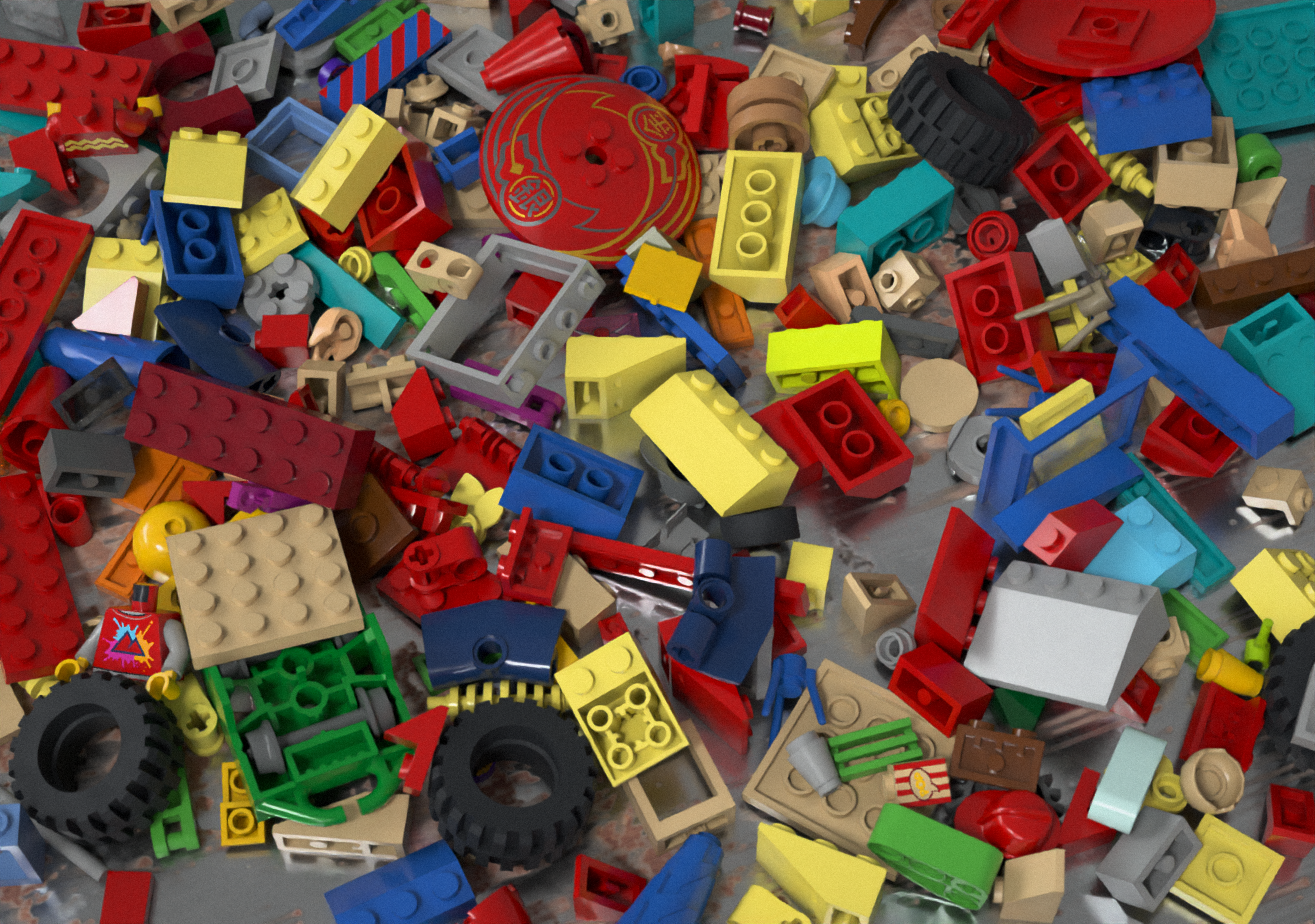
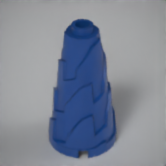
[38,327,190,411]
[615,832,724,924]

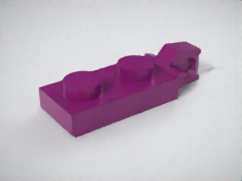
[226,481,313,514]

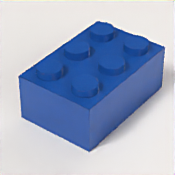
[1081,63,1212,156]

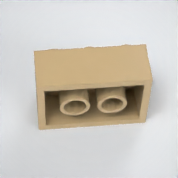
[1152,116,1238,211]

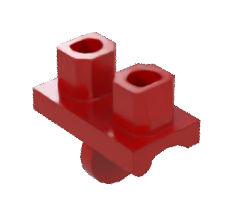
[389,466,468,534]

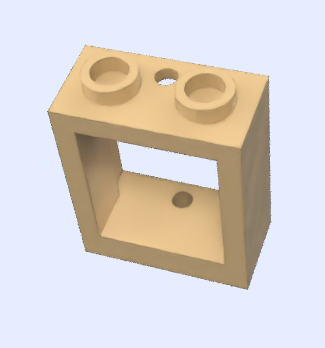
[621,718,736,857]

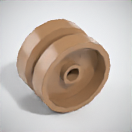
[726,76,811,155]

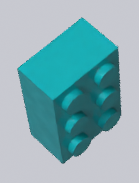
[835,160,955,280]

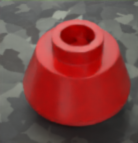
[967,210,1019,261]

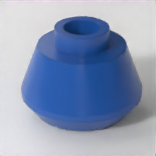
[618,65,667,102]

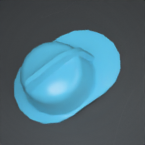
[800,156,851,228]

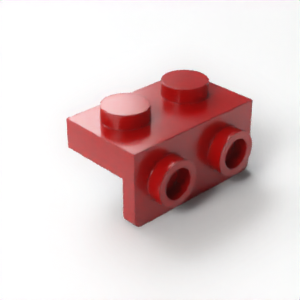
[682,64,740,151]
[496,506,574,607]
[1179,681,1267,773]

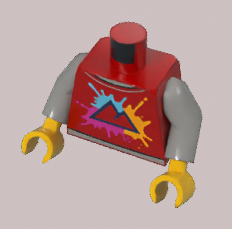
[55,583,191,701]

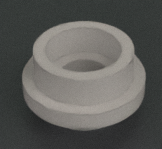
[876,628,916,670]

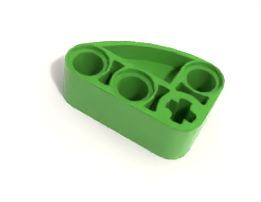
[867,803,1004,910]

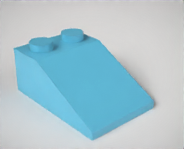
[1082,496,1197,595]

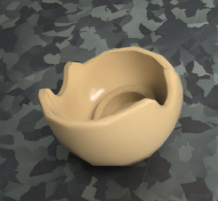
[1179,748,1245,815]

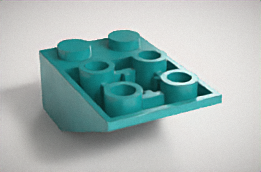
[635,0,695,46]
[1220,293,1315,437]

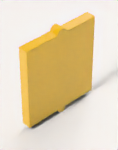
[623,243,703,313]

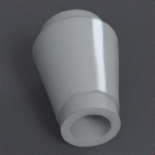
[785,730,843,798]

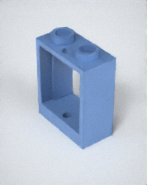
[245,96,338,193]
[0,803,46,887]

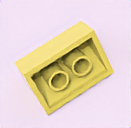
[289,104,408,232]

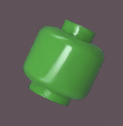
[1235,133,1283,183]

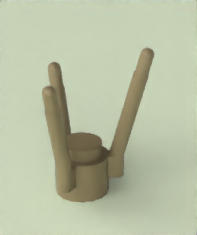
[1014,278,1116,352]

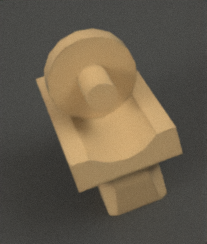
[345,355,416,414]

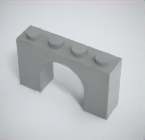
[0,144,166,284]

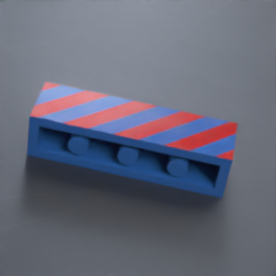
[318,9,453,125]

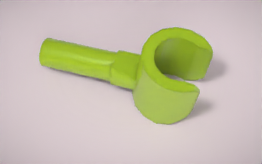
[1243,618,1273,670]

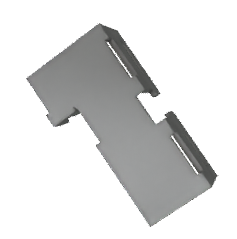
[642,503,710,555]

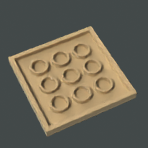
[165,503,365,670]
[742,658,956,882]

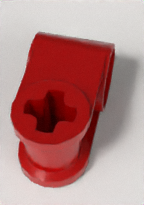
[297,207,359,262]
[36,478,94,548]
[403,526,488,594]

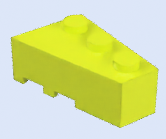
[766,320,902,400]

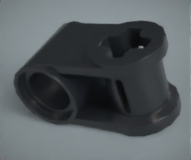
[1138,203,1215,264]

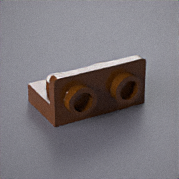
[948,720,1046,793]

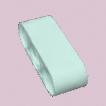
[1087,725,1168,835]

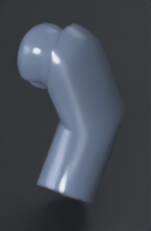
[238,1,274,40]

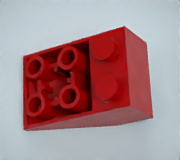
[657,615,753,756]

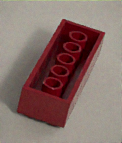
[124,361,376,510]

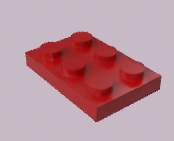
[375,532,522,625]

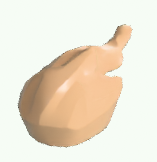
[308,307,362,362]

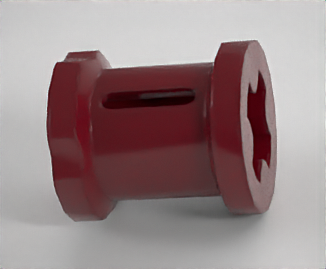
[733,0,776,38]

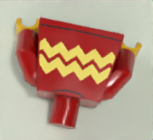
[45,95,163,158]

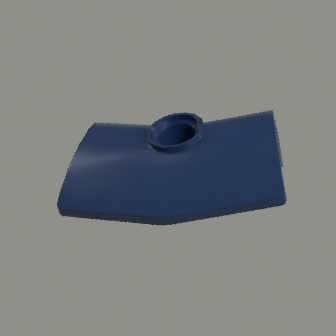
[154,299,281,394]
[666,539,776,685]
[421,600,566,691]

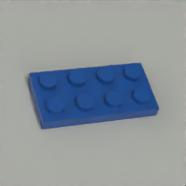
[615,254,747,389]

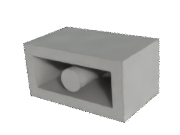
[1095,805,1203,912]

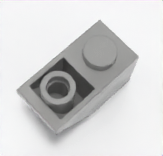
[1026,217,1096,293]

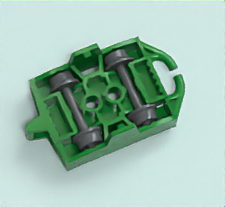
[199,591,416,827]

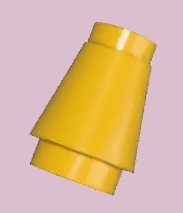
[1196,648,1264,698]

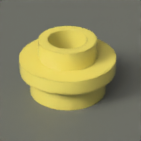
[338,246,374,284]

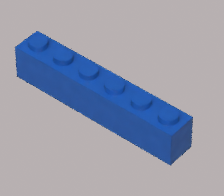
[1091,276,1295,460]

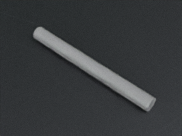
[0,784,111,883]

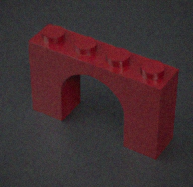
[118,21,257,155]

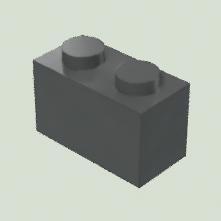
[38,428,136,499]

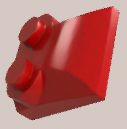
[77,0,154,55]

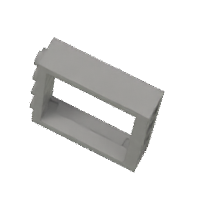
[405,234,607,408]

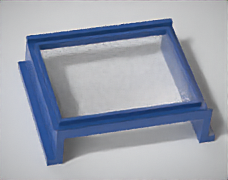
[976,333,1160,513]

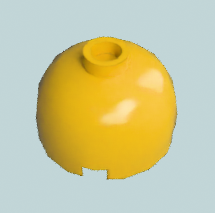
[133,501,211,583]

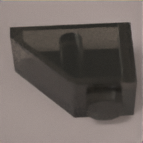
[50,356,137,432]

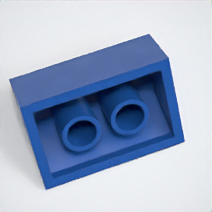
[149,190,245,309]
[498,423,644,540]
[323,839,477,924]

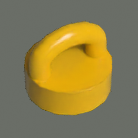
[876,399,910,437]

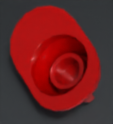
[987,40,1064,99]
[954,790,1061,859]

